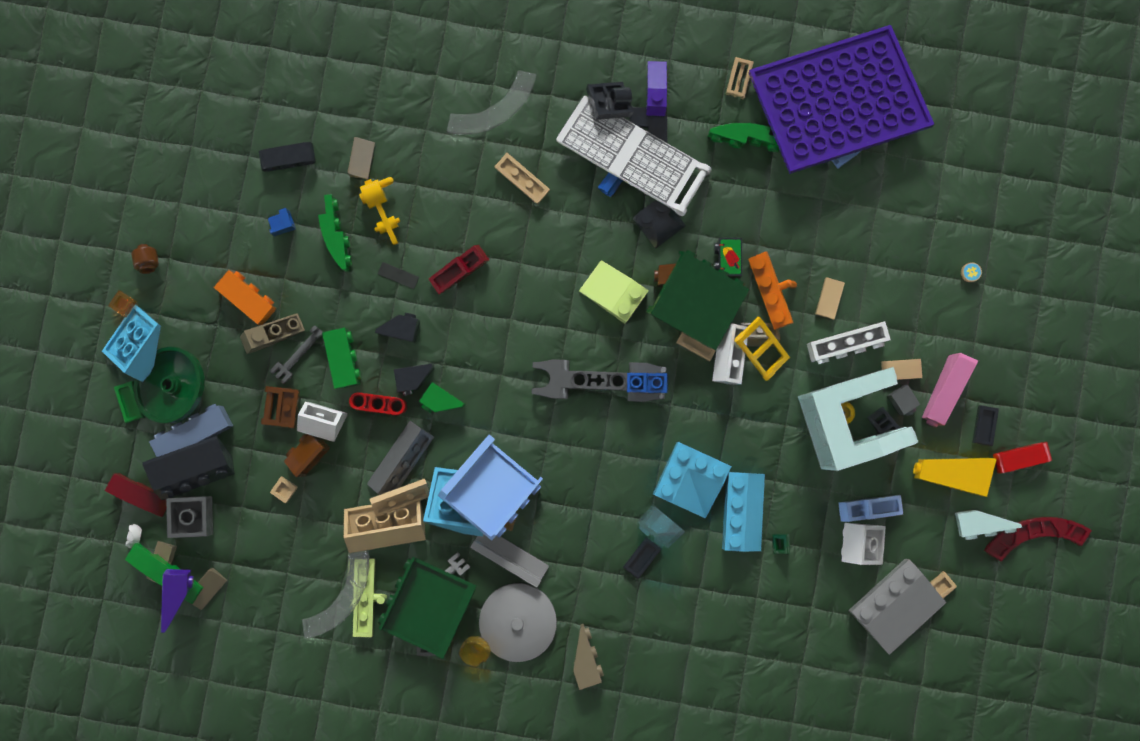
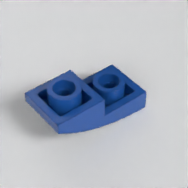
[627,373,668,393]

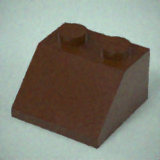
[284,434,330,477]

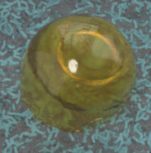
[459,636,491,667]

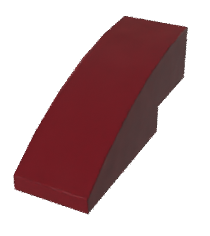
[429,245,489,294]
[104,473,167,517]

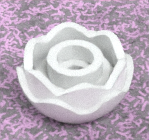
[125,524,142,548]

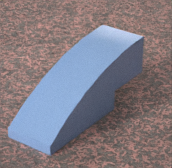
[838,495,903,522]

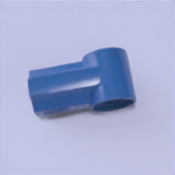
[598,172,624,197]

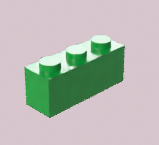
[322,327,362,390]

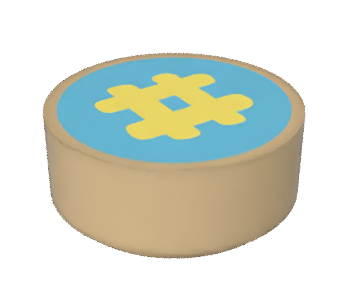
[961,263,982,282]

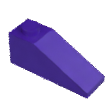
[646,61,667,116]
[161,569,194,633]

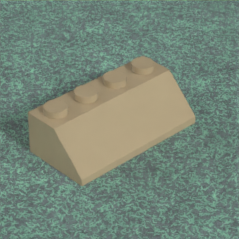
[344,500,426,553]

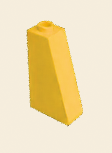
[913,458,996,497]

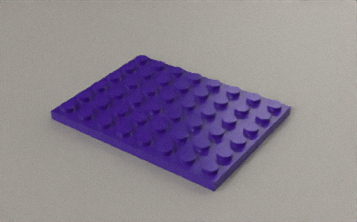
[748,25,934,174]

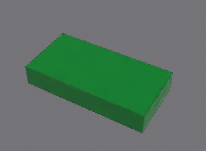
[114,381,145,423]

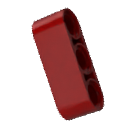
[349,393,407,415]
[993,442,1052,473]

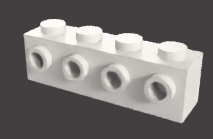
[806,322,890,364]

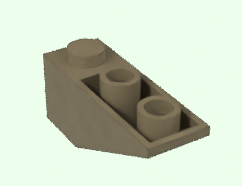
[240,313,305,354]
[573,624,604,690]

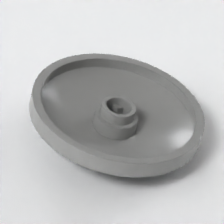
[479,583,557,662]

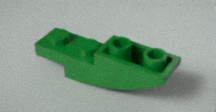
[707,123,780,152]
[318,194,352,272]

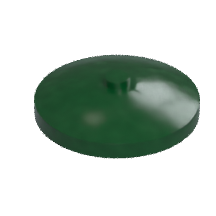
[134,347,205,424]

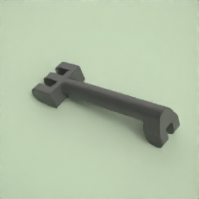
[270,326,323,384]

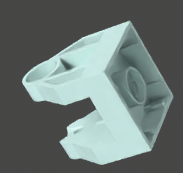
[798,367,918,471]

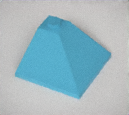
[102,304,161,382]
[423,467,483,536]

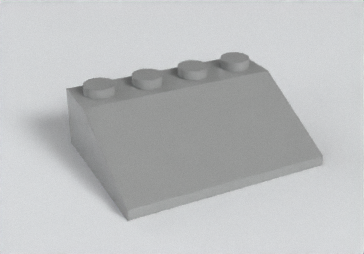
[848,559,946,655]

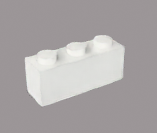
[712,324,748,384]

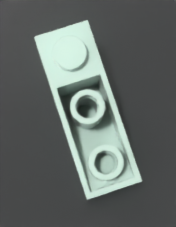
[955,510,1022,540]

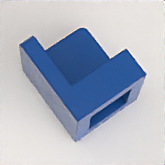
[268,208,296,236]

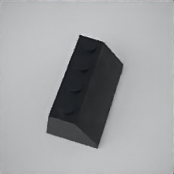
[142,436,235,500]

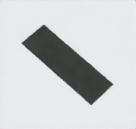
[378,262,419,289]

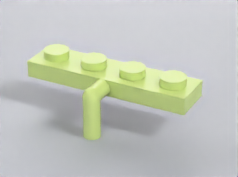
[353,558,387,637]

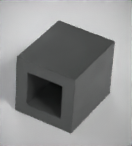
[887,385,920,416]

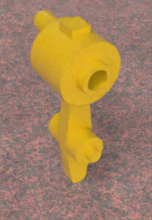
[359,177,400,245]

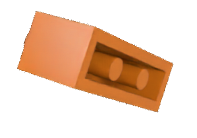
[214,270,277,325]

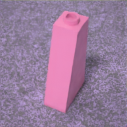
[922,353,978,427]

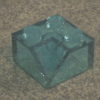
[638,504,685,548]

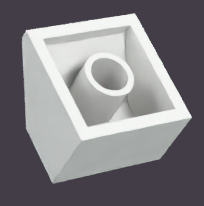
[841,523,886,565]

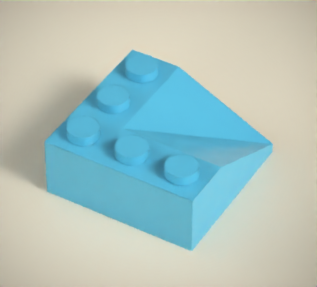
[653,442,732,518]

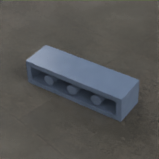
[149,404,233,457]

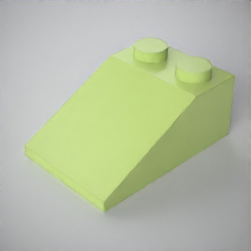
[579,260,648,324]

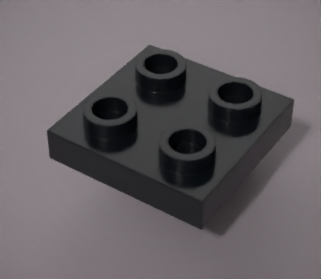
[586,82,634,120]

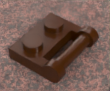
[261,386,300,428]

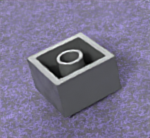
[167,496,213,538]

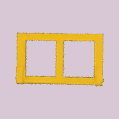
[734,317,790,381]

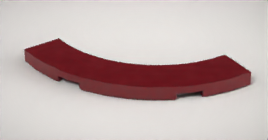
[983,517,1092,562]

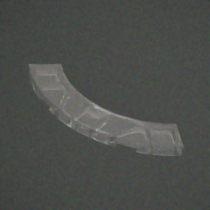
[447,70,537,135]
[302,550,369,639]

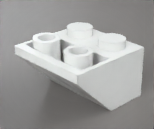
[297,402,347,442]

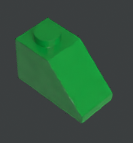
[419,382,465,413]

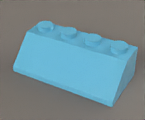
[722,472,765,552]

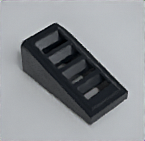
[867,407,900,434]

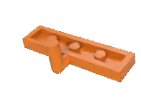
[748,251,797,330]

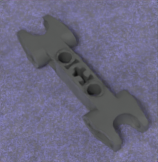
[532,359,666,402]

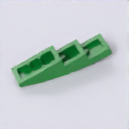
[125,543,204,604]

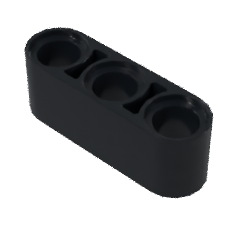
[259,142,316,172]

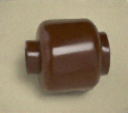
[131,244,159,274]

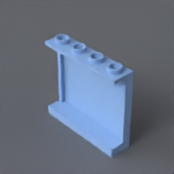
[438,435,543,541]

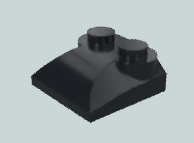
[633,200,686,249]

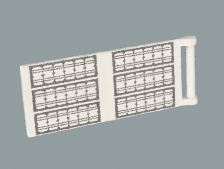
[556,96,712,216]

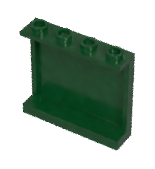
[646,250,750,351]
[377,556,477,659]

